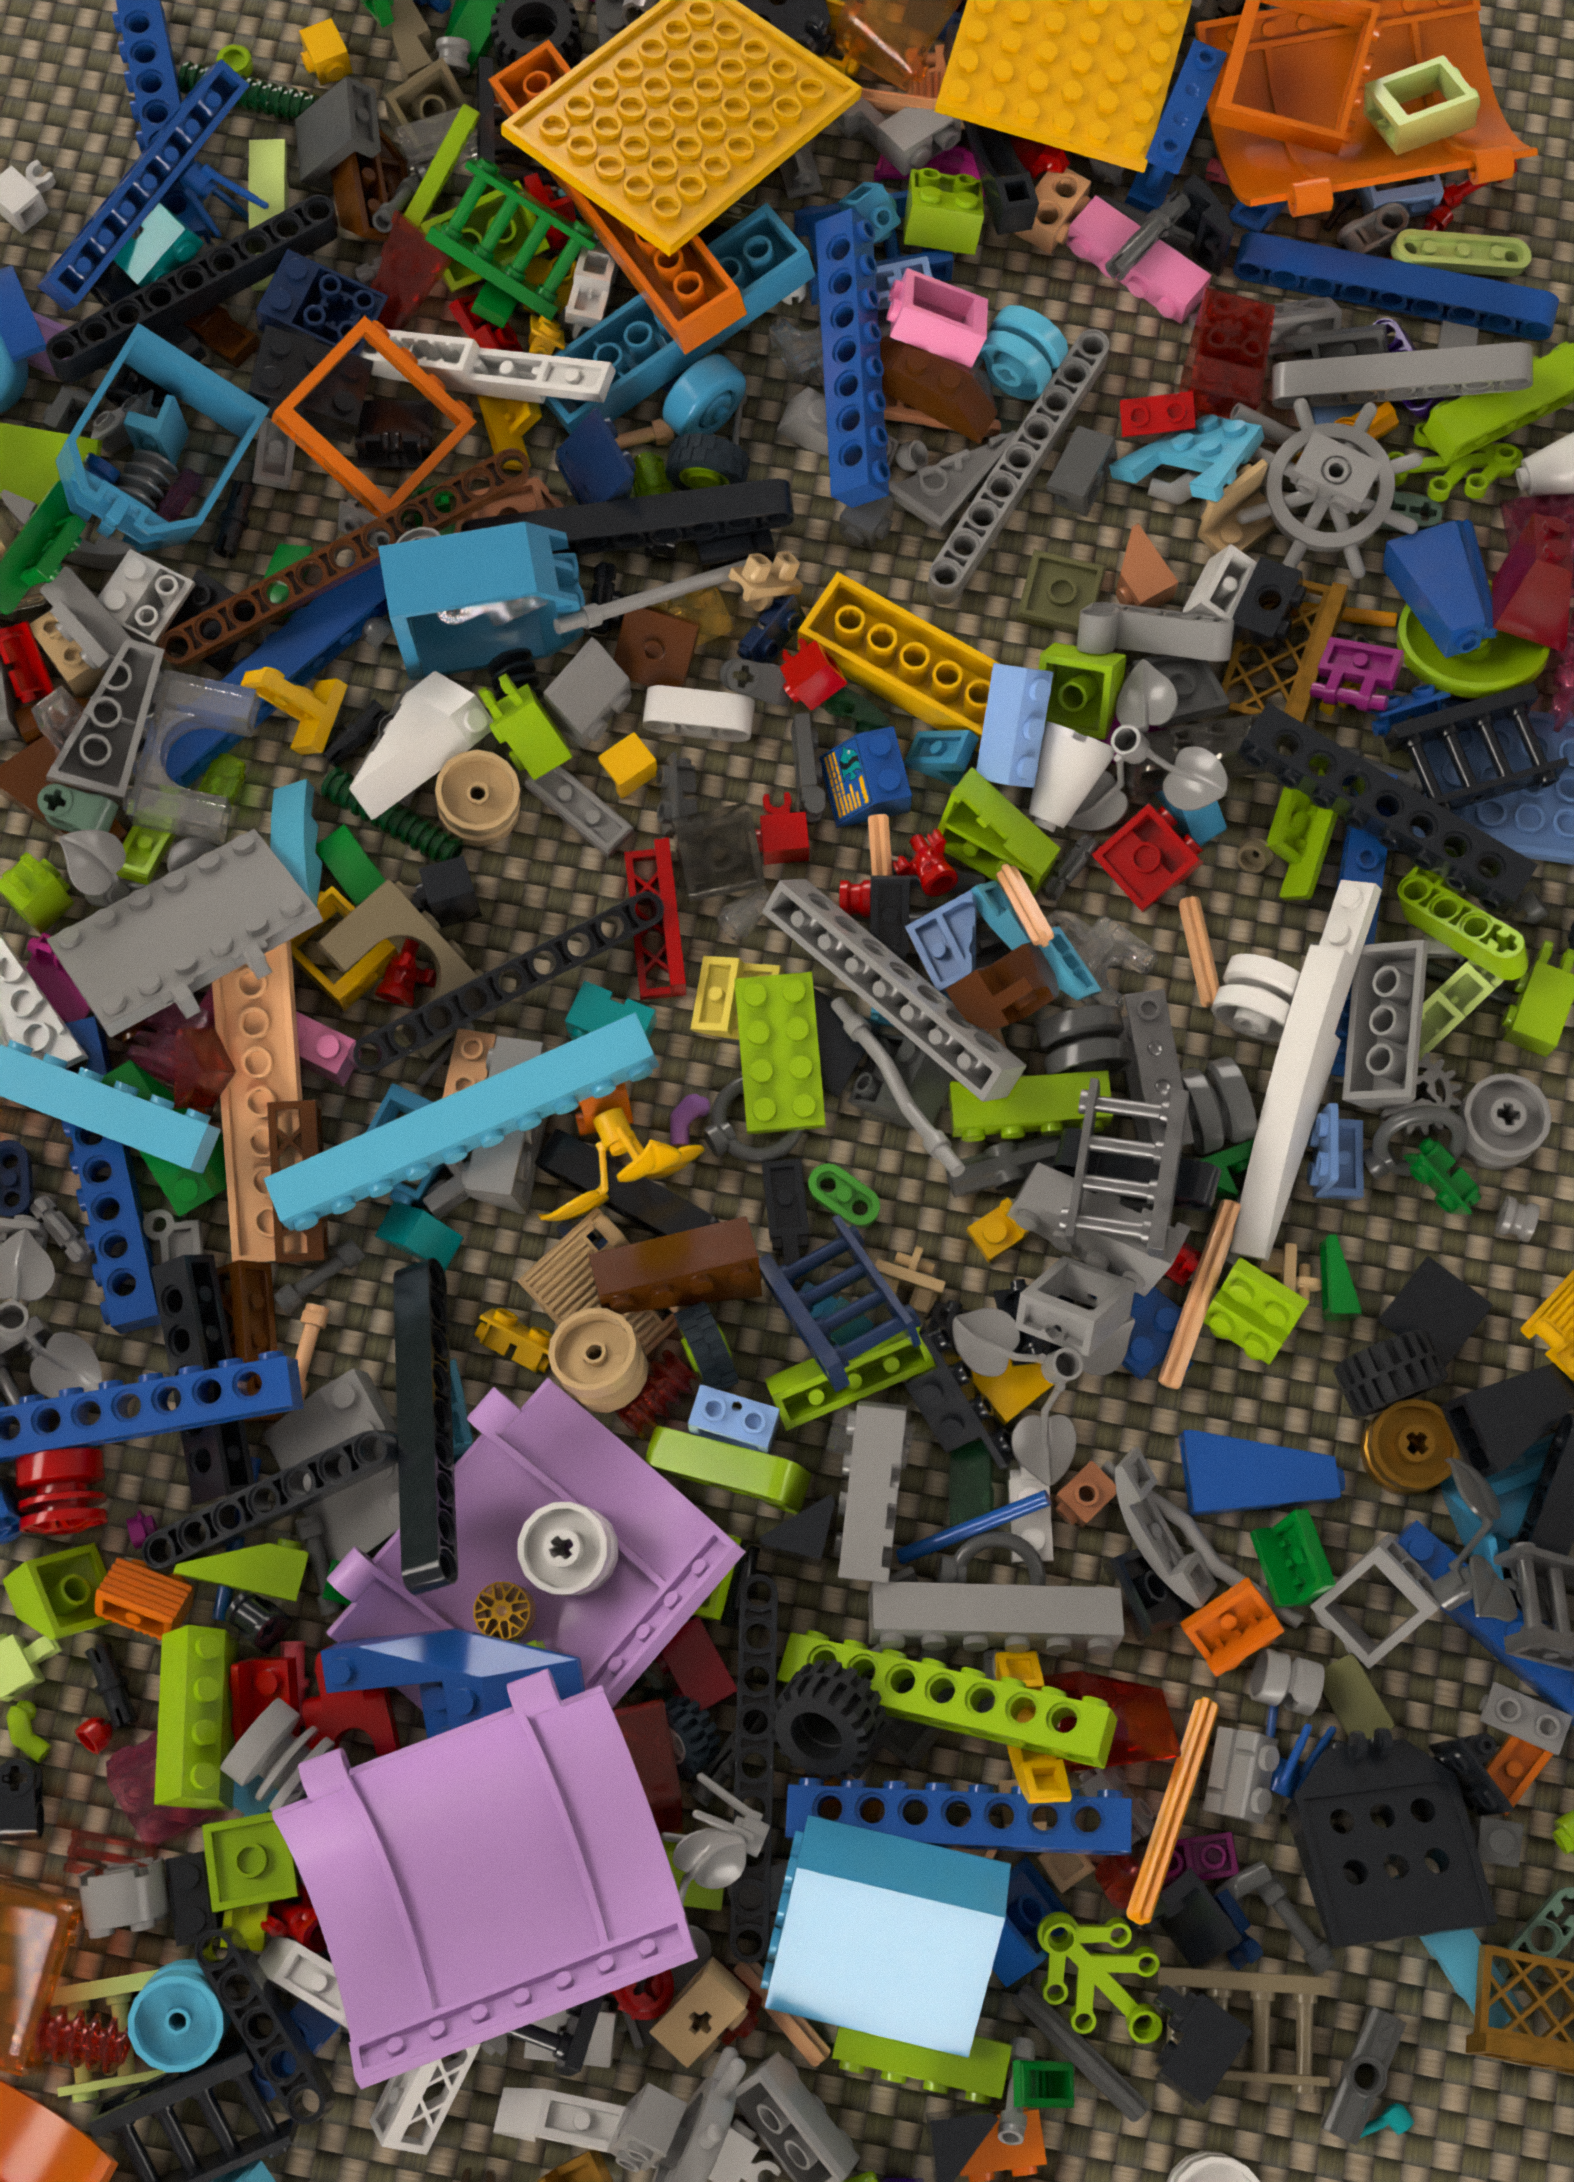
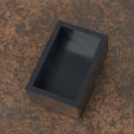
[247,325,374,444]

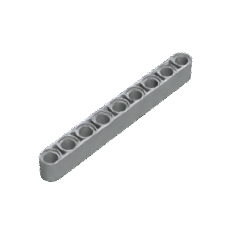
[927,329,1109,604]

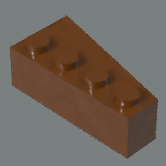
[589,1216,762,1314]

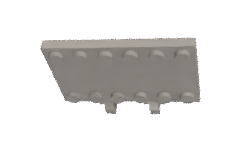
[46,829,323,1038]

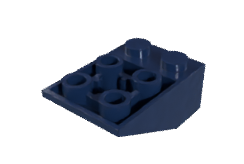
[256,249,389,356]
[555,408,636,505]

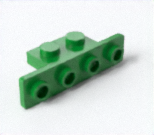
[0,480,87,615]

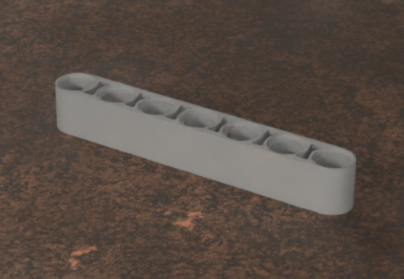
[1272,342,1533,409]

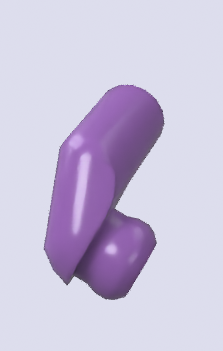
[670,1094,710,1149]

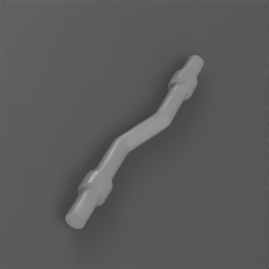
[831,997,965,1177]
[1101,1460,1304,1629]

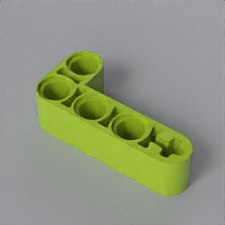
[1397,849,1529,980]
[644,1426,812,1514]

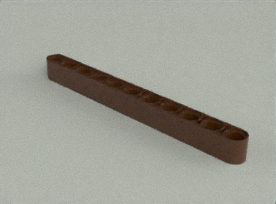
[159,448,530,668]

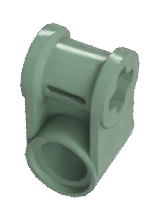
[37,784,119,833]

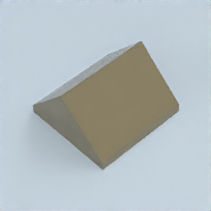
[384,57,470,161]

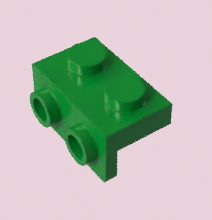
[1250,1509,1336,1608]

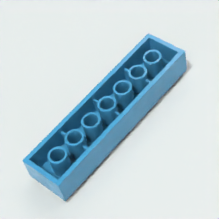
[544,203,815,435]

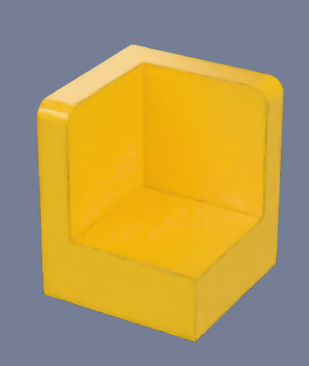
[598,732,657,799]

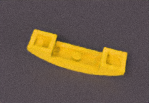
[995,1651,1072,1804]

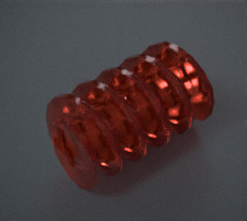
[614,1349,698,1440]
[34,2002,132,2076]

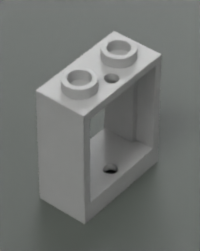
[1015,1256,1136,1357]
[1310,1533,1441,1669]

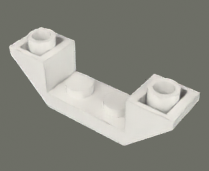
[258,1936,349,2031]
[493,2087,659,2168]

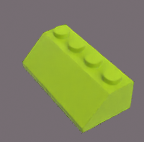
[154,1624,239,1812]

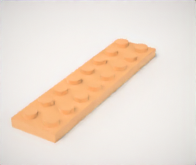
[212,941,308,1262]

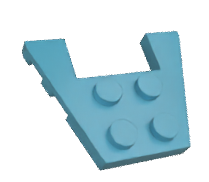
[1109,414,1265,502]

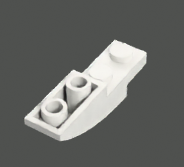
[565,233,619,328]

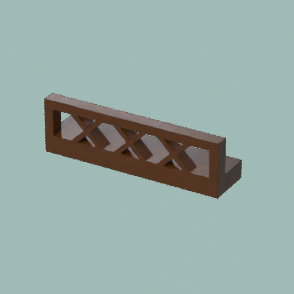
[267,1100,330,1263]
[217,1260,282,1424]

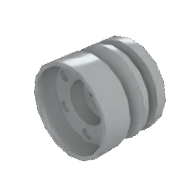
[220,1698,336,1811]

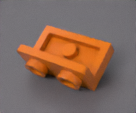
[1180,1577,1284,1677]

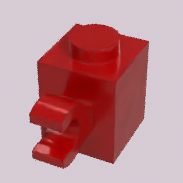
[779,638,848,710]
[753,792,809,865]

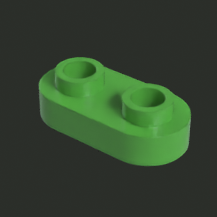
[808,1163,880,1229]

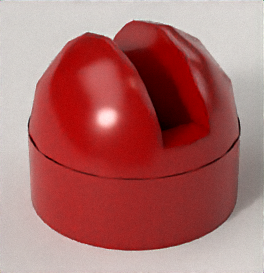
[75,1717,113,1755]

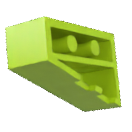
[937,767,1061,896]

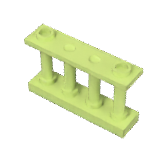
[48,1957,225,2103]

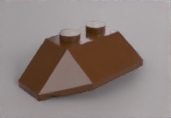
[330,122,408,243]
[880,335,997,444]

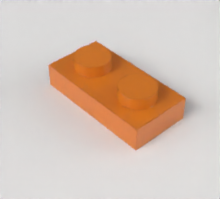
[1485,1735,1553,1816]

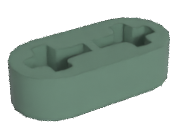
[1373,491,1442,532]

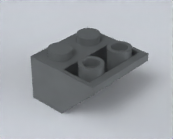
[847,1034,954,1129]

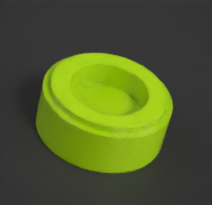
[216,44,254,79]

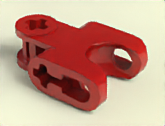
[302,1645,401,1757]

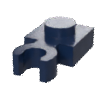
[1212,1888,1263,1970]

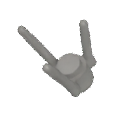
[661,1773,770,1857]

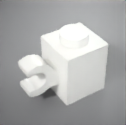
[0,160,56,235]
[708,2118,781,2182]

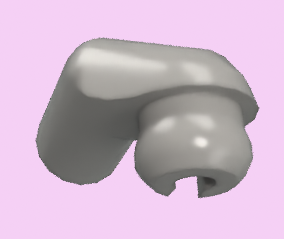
[1147,470,1200,505]

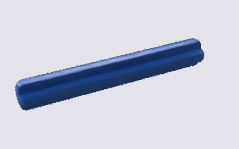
[1455,519,1498,639]

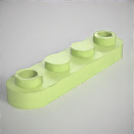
[1391,229,1532,277]

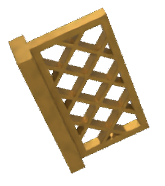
[1221,580,1348,725]
[1465,1945,1574,2074]

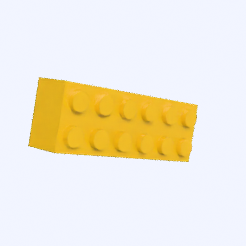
[797,571,1000,753]

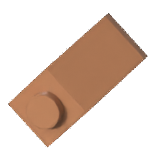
[1116,523,1178,608]

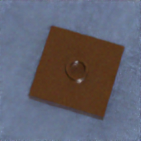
[613,606,702,688]

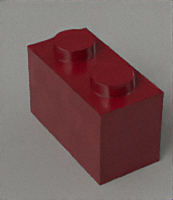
[655,1616,737,1712]

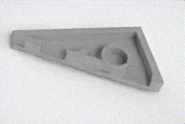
[888,430,1016,533]

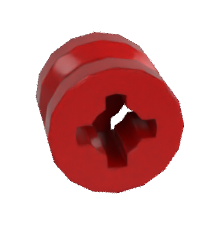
[839,880,871,918]

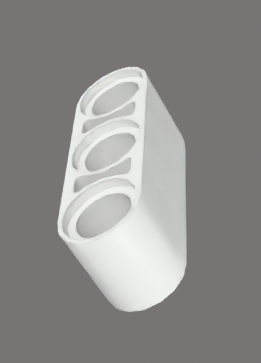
[642,685,755,742]

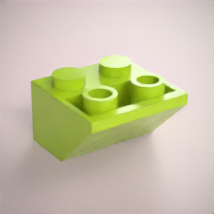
[903,168,984,255]

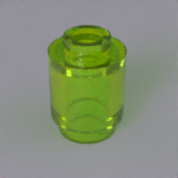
[632,452,672,497]
[196,753,247,813]

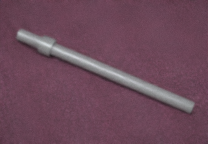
[553,559,747,634]

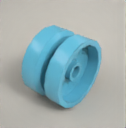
[978,305,1069,400]
[128,1959,232,2073]

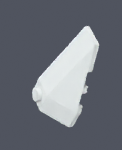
[349,671,493,820]

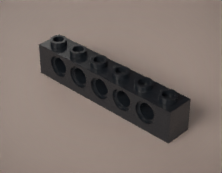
[152,1254,255,1505]

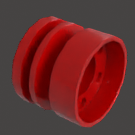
[15,1448,108,1536]

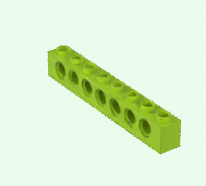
[776,1630,1118,1769]

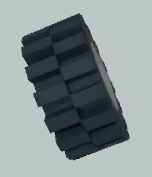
[641,1695,720,1780]

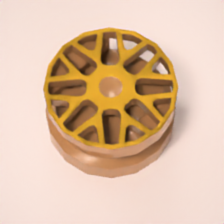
[473,1582,536,1641]

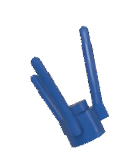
[179,161,269,239]
[1266,1705,1337,1799]

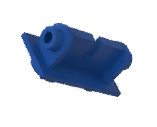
[1365,684,1450,738]

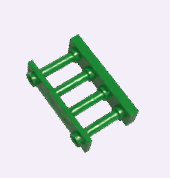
[425,157,600,321]

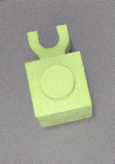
[0,1633,63,1702]

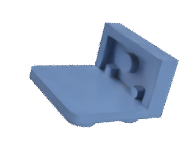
[1307,1103,1364,1200]

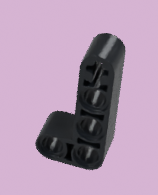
[1053,1127,1221,1212]

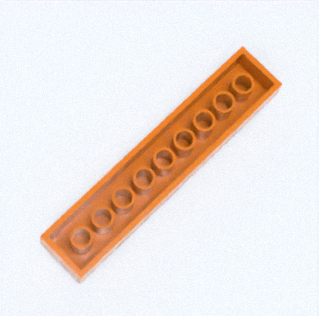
[488,39,747,355]

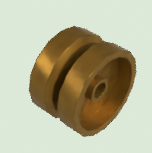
[1360,1399,1460,1496]

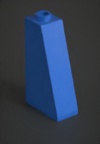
[1382,520,1486,658]
[1178,1430,1345,1517]

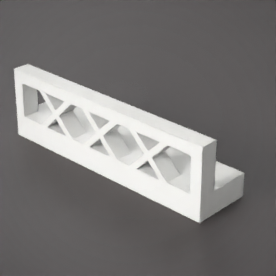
[369,2044,481,2155]

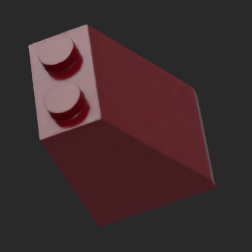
[1492,512,1572,652]

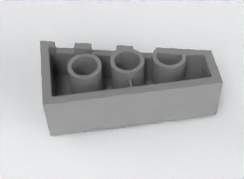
[45,638,165,803]
[1006,1162,1191,1297]
[834,1400,908,1583]

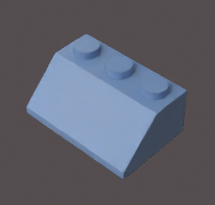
[976,663,1053,788]

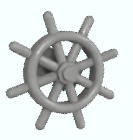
[1236,398,1423,579]
[607,2047,746,2182]

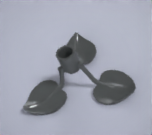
[1431,1457,1553,1626]

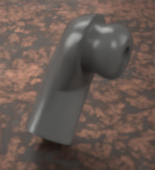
[1216,1860,1272,1909]

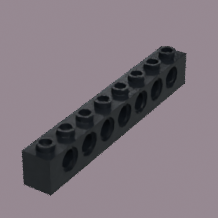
[1237,702,1538,915]

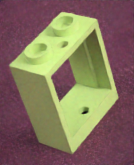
[1363,55,1480,155]

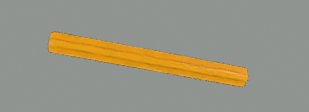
[1126,1697,1219,1925]

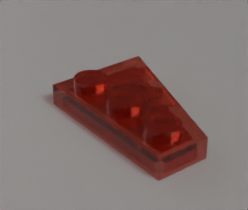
[370,210,454,331]

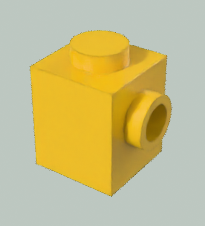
[299,18,353,86]

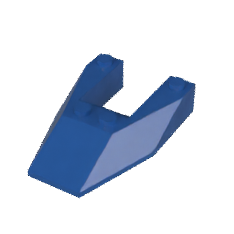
[320,1628,585,1739]

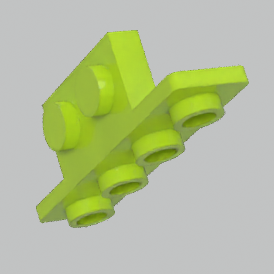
[1265,768,1347,901]

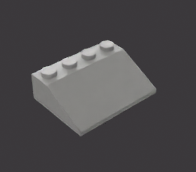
[263,1368,400,1563]

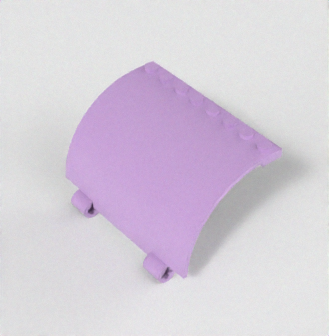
[326,1378,746,1711]
[272,1668,698,2089]

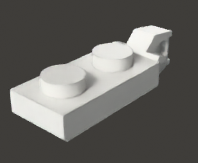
[1007,1462,1054,1563]

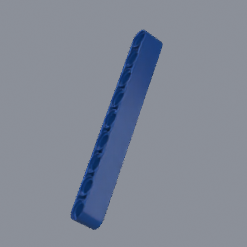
[1233,232,1559,341]

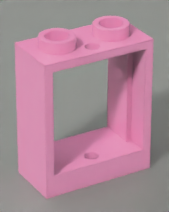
[886,268,988,368]

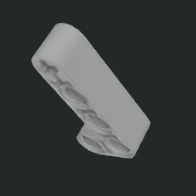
[1077,602,1234,661]

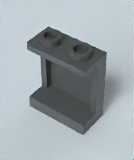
[295,76,381,192]

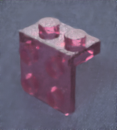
[106,1729,218,1847]

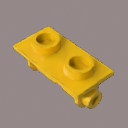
[528,313,565,355]
[474,1308,553,1373]

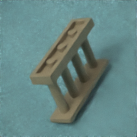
[1150,1966,1330,2094]

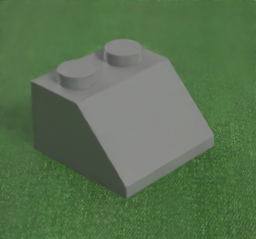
[543,637,632,749]

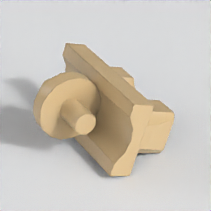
[728,551,803,611]
[1257,1243,1322,1305]
[873,1246,946,1317]

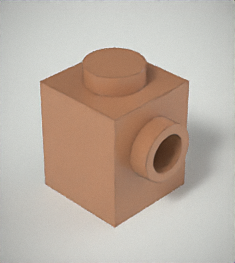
[1053,1460,1117,1528]

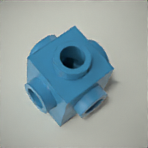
[837,182,901,244]

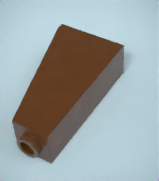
[0,732,128,844]

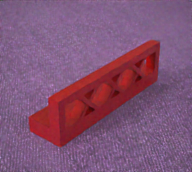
[624,838,687,1000]

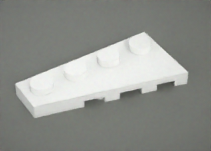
[0,934,89,1068]

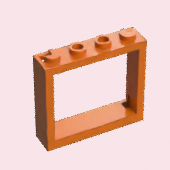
[1211,0,1383,155]
[271,316,477,517]

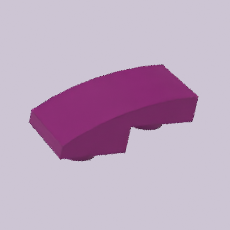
[1147,1832,1240,1883]

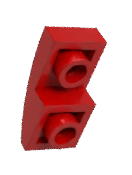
[448,293,523,352]

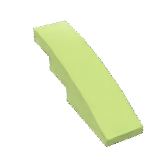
[248,139,290,291]
[1419,960,1504,1061]

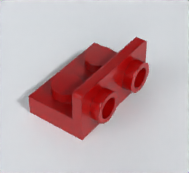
[524,173,576,252]
[229,1657,301,1745]

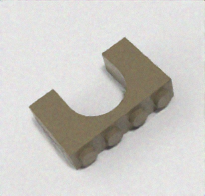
[316,879,484,1060]

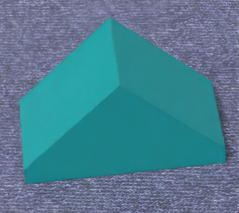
[375,1202,464,1272]

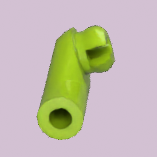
[6,1700,52,1763]

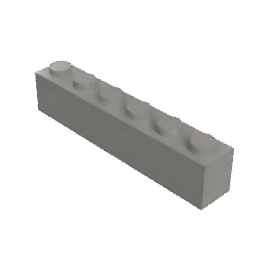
[868,1581,1124,1655]

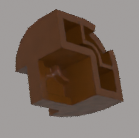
[945,942,1059,1029]

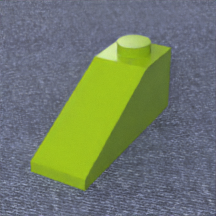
[173,1538,309,1603]

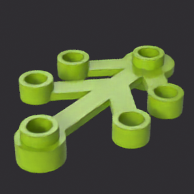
[1388,422,1523,502]
[1037,1912,1163,2044]

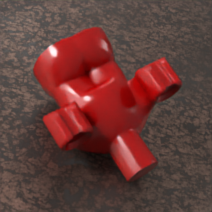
[892,829,958,897]
[375,938,436,1007]
[260,1883,327,1953]

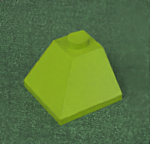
[2,1542,113,1641]

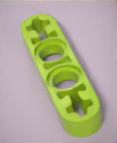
[399,104,481,238]

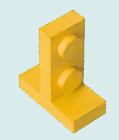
[241,667,348,755]

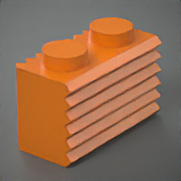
[95,1557,194,1640]

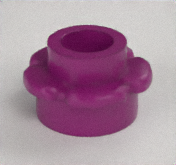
[126,1510,158,1550]

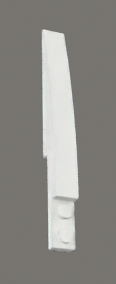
[360,329,616,404]
[1230,880,1382,1262]

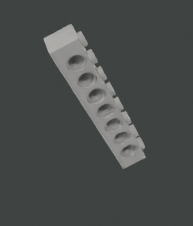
[762,879,1027,1102]

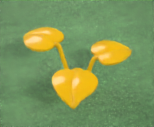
[538,1107,705,1221]

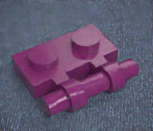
[1310,637,1405,712]

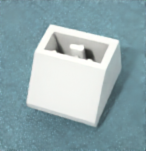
[97,549,195,646]

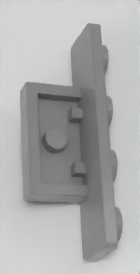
[40,566,165,689]

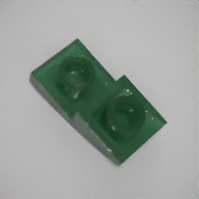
[820,687,890,734]
[949,1441,994,1527]

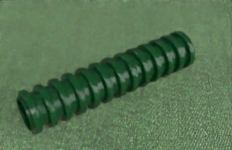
[178,61,319,121]
[321,767,463,863]

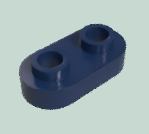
[0,1140,34,1219]

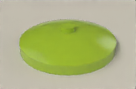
[1396,580,1551,698]

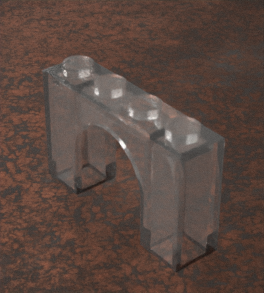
[123,669,261,845]

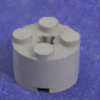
[77,1857,171,1939]

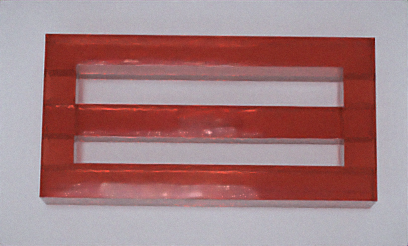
[63,1828,157,1876]

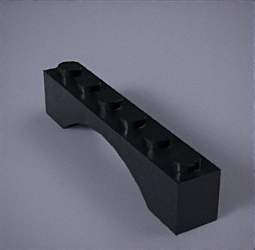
[943,24,1039,235]

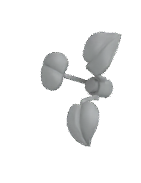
[1067,659,1228,832]
[59,829,217,908]
[0,1229,102,1399]
[952,1308,1135,1486]
[670,1828,747,1991]

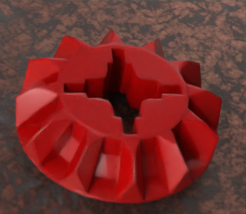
[610,1969,674,2021]

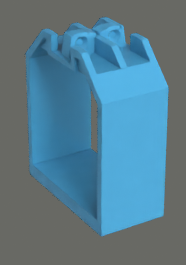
[55,323,270,553]
[378,521,585,681]

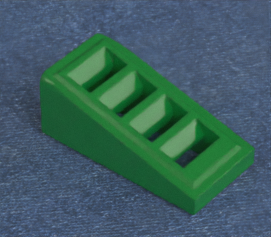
[1319,1234,1362,1321]
[1013,2060,1074,2108]

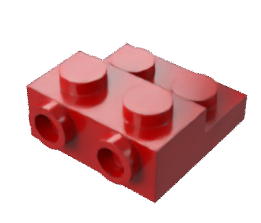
[1092,803,1204,913]

